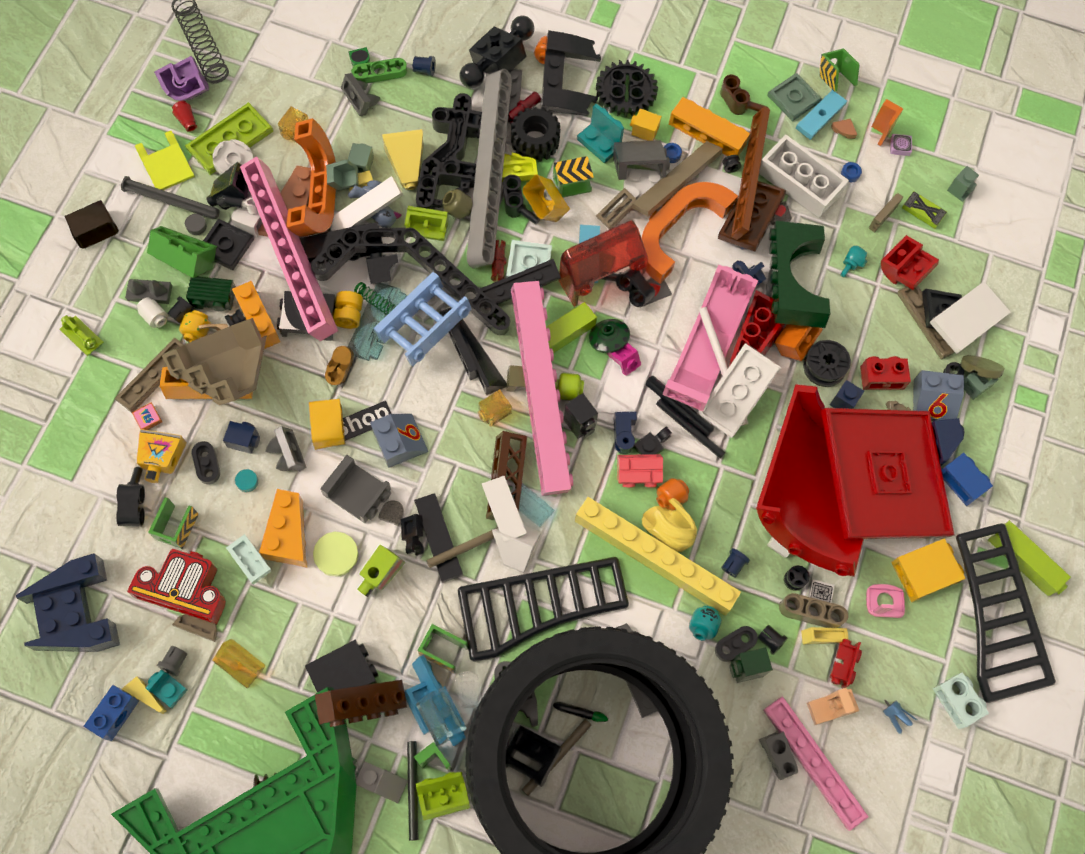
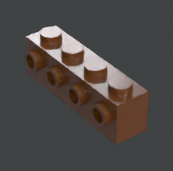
[315,680,407,727]

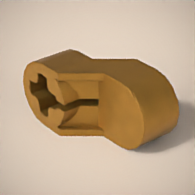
[325,346,354,385]

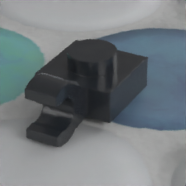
[634,426,672,454]
[401,514,424,556]

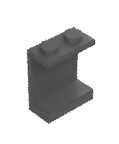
[613,140,670,180]
[320,455,391,524]

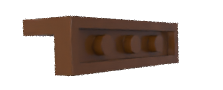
[486,431,527,520]

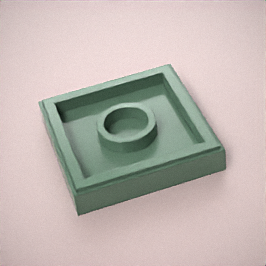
[767,73,822,121]

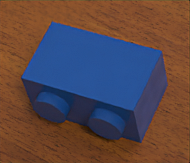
[941,453,993,506]

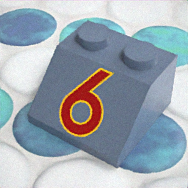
[913,370,964,421]
[370,414,428,468]

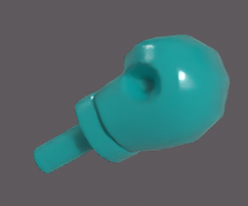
[840,245,867,277]

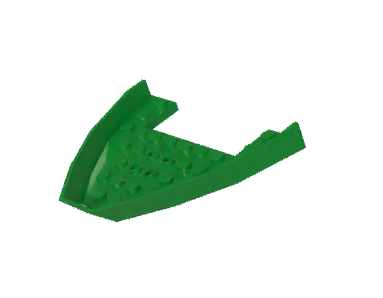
[111,687,357,854]

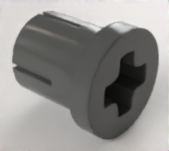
[157,646,188,676]

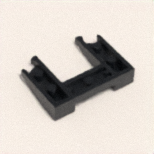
[540,30,601,116]

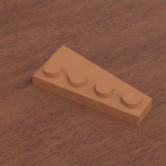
[258,166,311,238]

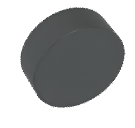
[185,214,207,235]

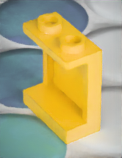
[891,538,966,603]

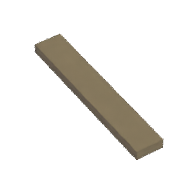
[632,141,723,217]

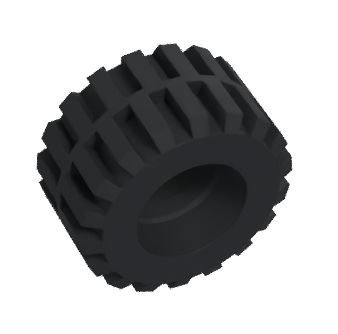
[511,107,561,162]

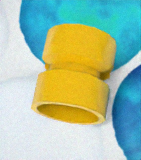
[333,291,363,329]

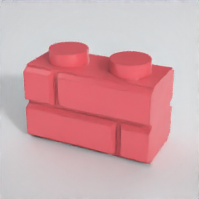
[617,454,663,487]

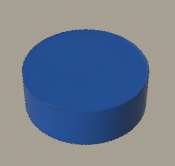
[663,143,682,163]
[841,162,862,183]

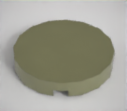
[960,355,1005,379]

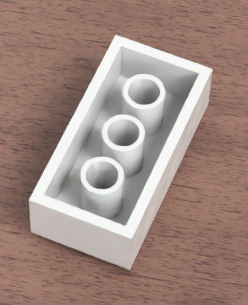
[759,134,849,218]

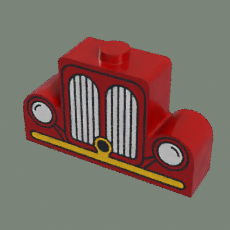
[127,549,226,625]

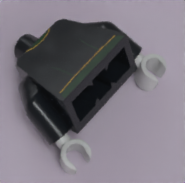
[206,162,257,214]

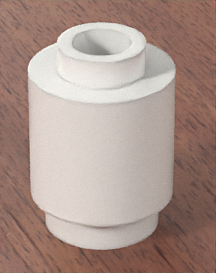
[137,297,168,328]

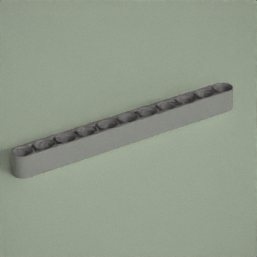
[467,69,512,269]

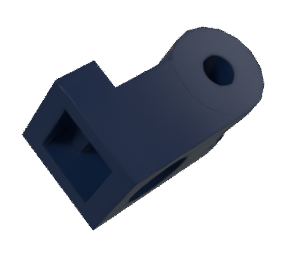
[613,412,637,454]

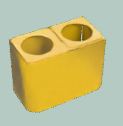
[523,174,570,222]
[309,399,345,450]

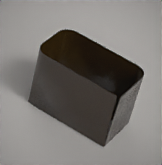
[65,200,119,249]

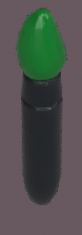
[553,702,608,722]

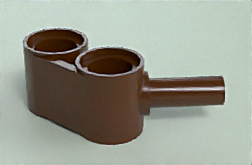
[720,74,768,115]

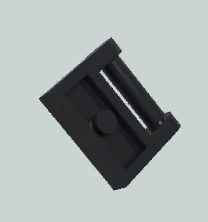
[506,725,562,787]

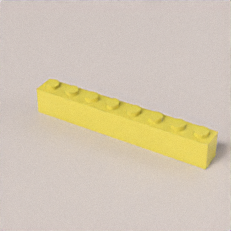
[575,497,741,616]

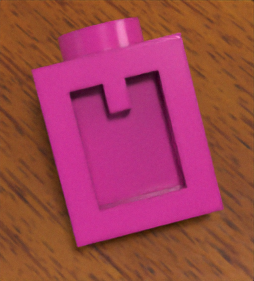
[607,343,641,376]

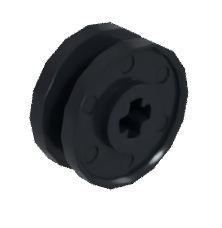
[803,340,851,387]

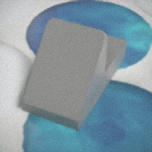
[356,761,408,803]

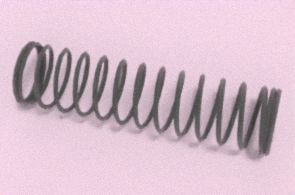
[171,0,229,84]

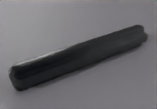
[646,375,714,437]

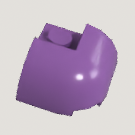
[154,56,209,101]

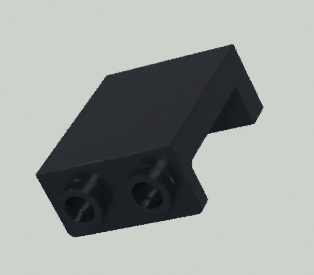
[305,639,379,693]

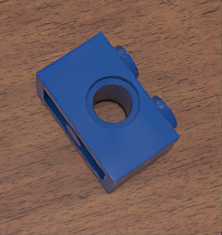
[83,685,140,741]

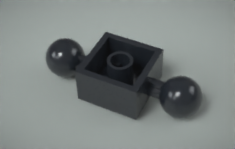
[459,15,535,88]

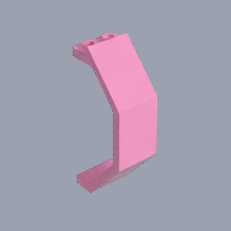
[663,265,758,411]

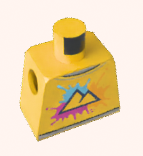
[137,429,187,483]

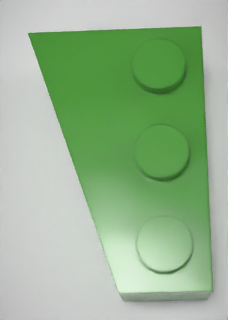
[147,226,217,278]

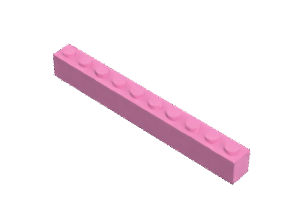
[240,156,338,341]
[511,281,573,496]

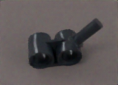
[503,174,540,225]
[600,267,655,307]
[116,467,145,527]

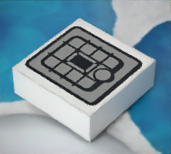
[808,579,835,603]

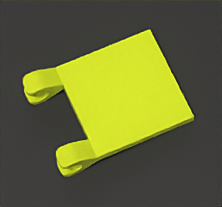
[135,131,195,190]

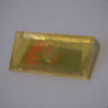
[212,639,265,688]

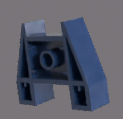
[16,553,120,652]

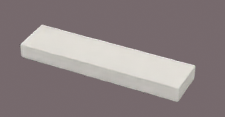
[330,176,403,231]

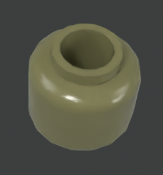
[443,189,473,219]

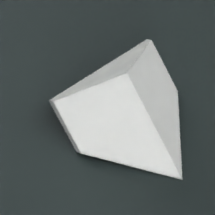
[492,526,541,573]

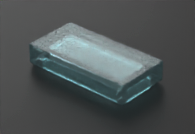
[512,483,554,527]

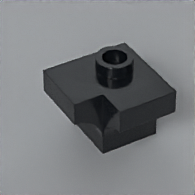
[366,252,398,284]

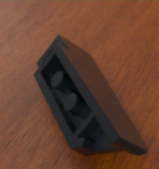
[439,307,507,395]

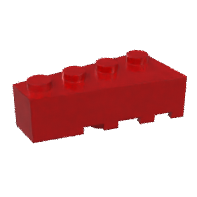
[729,290,787,366]

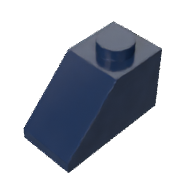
[932,418,965,466]

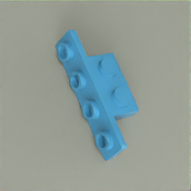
[404,655,466,746]

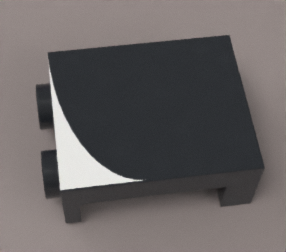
[277,291,336,341]

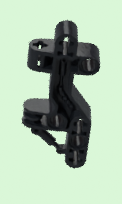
[416,93,482,210]

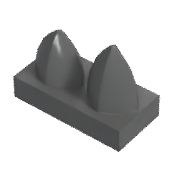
[341,73,380,116]
[125,279,172,304]
[265,426,307,472]

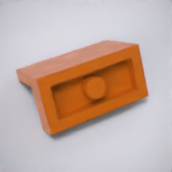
[871,99,903,146]

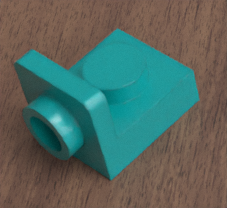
[146,670,188,708]

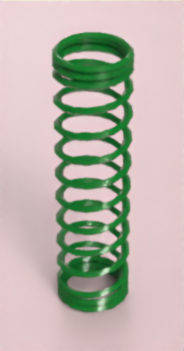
[354,282,395,315]

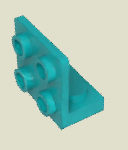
[577,104,624,164]

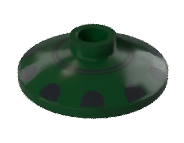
[589,319,630,353]

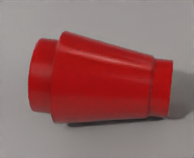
[172,101,197,132]

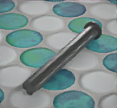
[121,176,220,219]

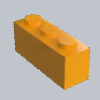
[232,281,280,349]

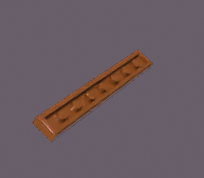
[731,106,770,240]

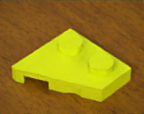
[502,152,538,182]

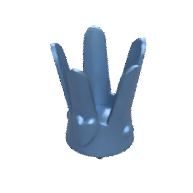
[883,700,918,734]

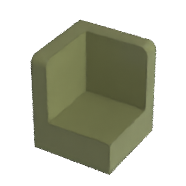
[506,365,525,392]

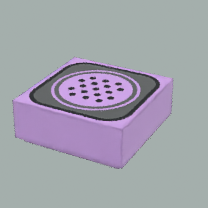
[890,134,912,156]

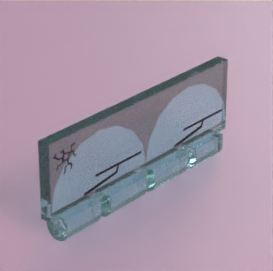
[348,283,407,361]

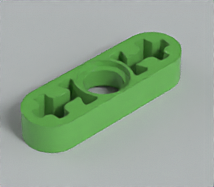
[351,58,407,83]

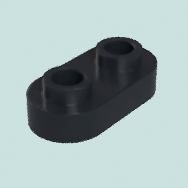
[192,441,220,485]
[715,626,758,662]

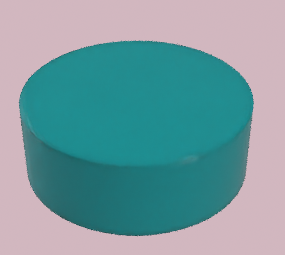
[235,469,258,492]

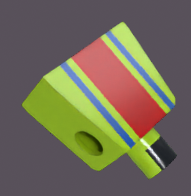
[357,544,405,597]

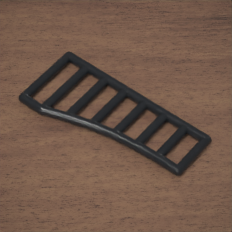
[956,523,1056,703]
[457,557,629,662]

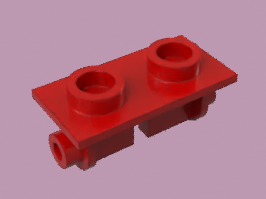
[830,639,862,689]

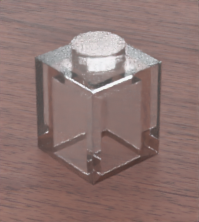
[455,671,482,708]

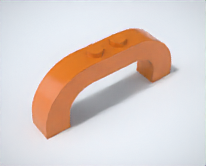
[286,118,336,237]
[639,182,738,284]

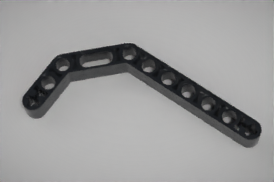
[311,228,510,335]

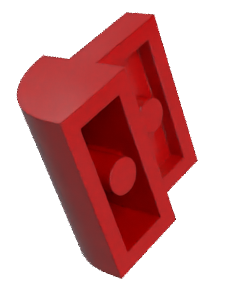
[881,235,939,290]

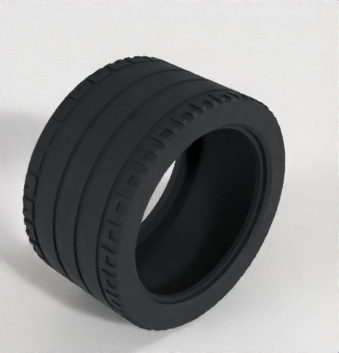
[465,626,734,854]

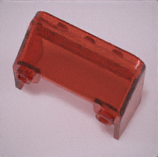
[559,221,648,307]

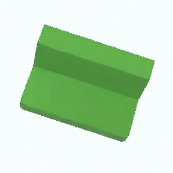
[414,742,452,772]

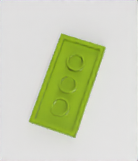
[185,102,273,175]

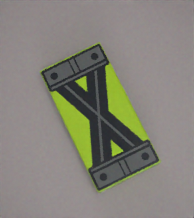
[902,191,947,229]

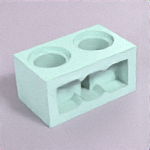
[932,672,989,729]

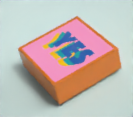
[132,402,162,430]

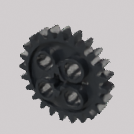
[595,60,658,117]

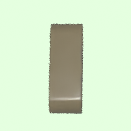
[779,593,848,628]

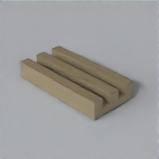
[596,188,637,231]
[869,193,903,233]

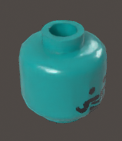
[689,606,722,641]

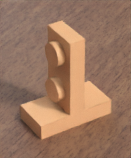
[807,688,859,725]

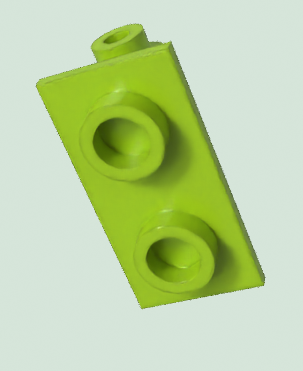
[59,315,104,356]

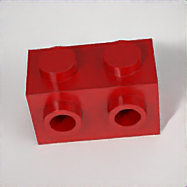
[860,356,911,390]

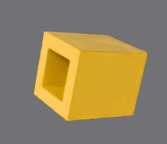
[630,109,662,141]

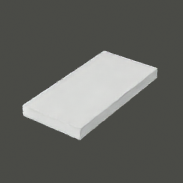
[930,282,1011,354]
[698,343,782,438]

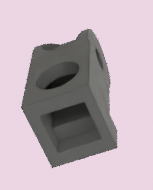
[759,731,798,780]

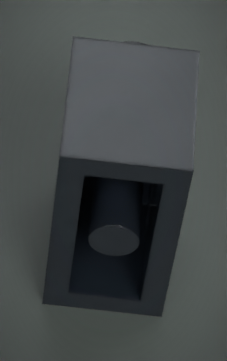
[563,393,598,439]

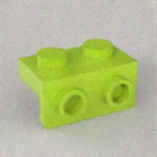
[415,771,470,821]

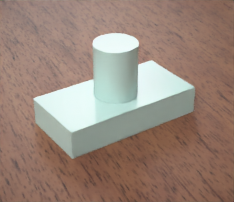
[226,534,272,585]

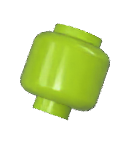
[555,373,584,401]

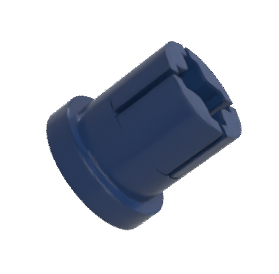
[412,56,436,76]
[721,548,750,578]

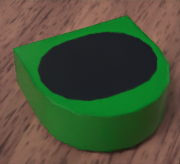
[348,47,370,66]

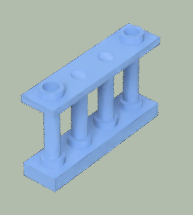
[373,272,472,366]

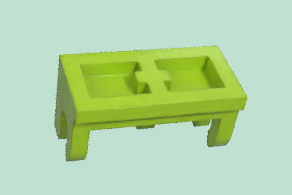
[404,206,449,241]

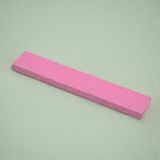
[763,696,869,831]

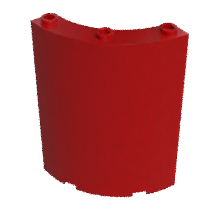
[756,384,864,577]

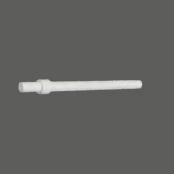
[699,307,749,426]

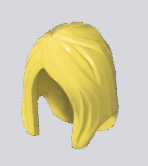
[642,498,697,552]

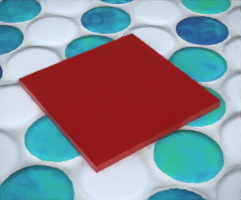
[821,408,955,540]

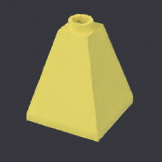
[382,129,424,190]

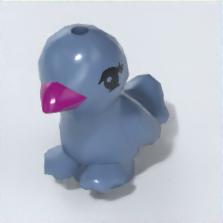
[348,180,402,228]

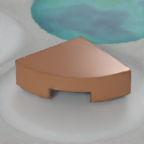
[831,118,857,139]

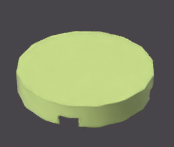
[313,531,359,577]

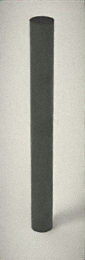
[407,741,419,841]

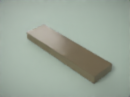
[897,286,955,360]
[115,338,184,413]

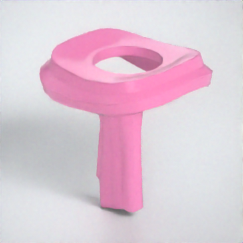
[866,584,905,618]

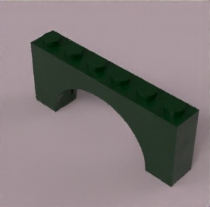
[769,221,831,328]

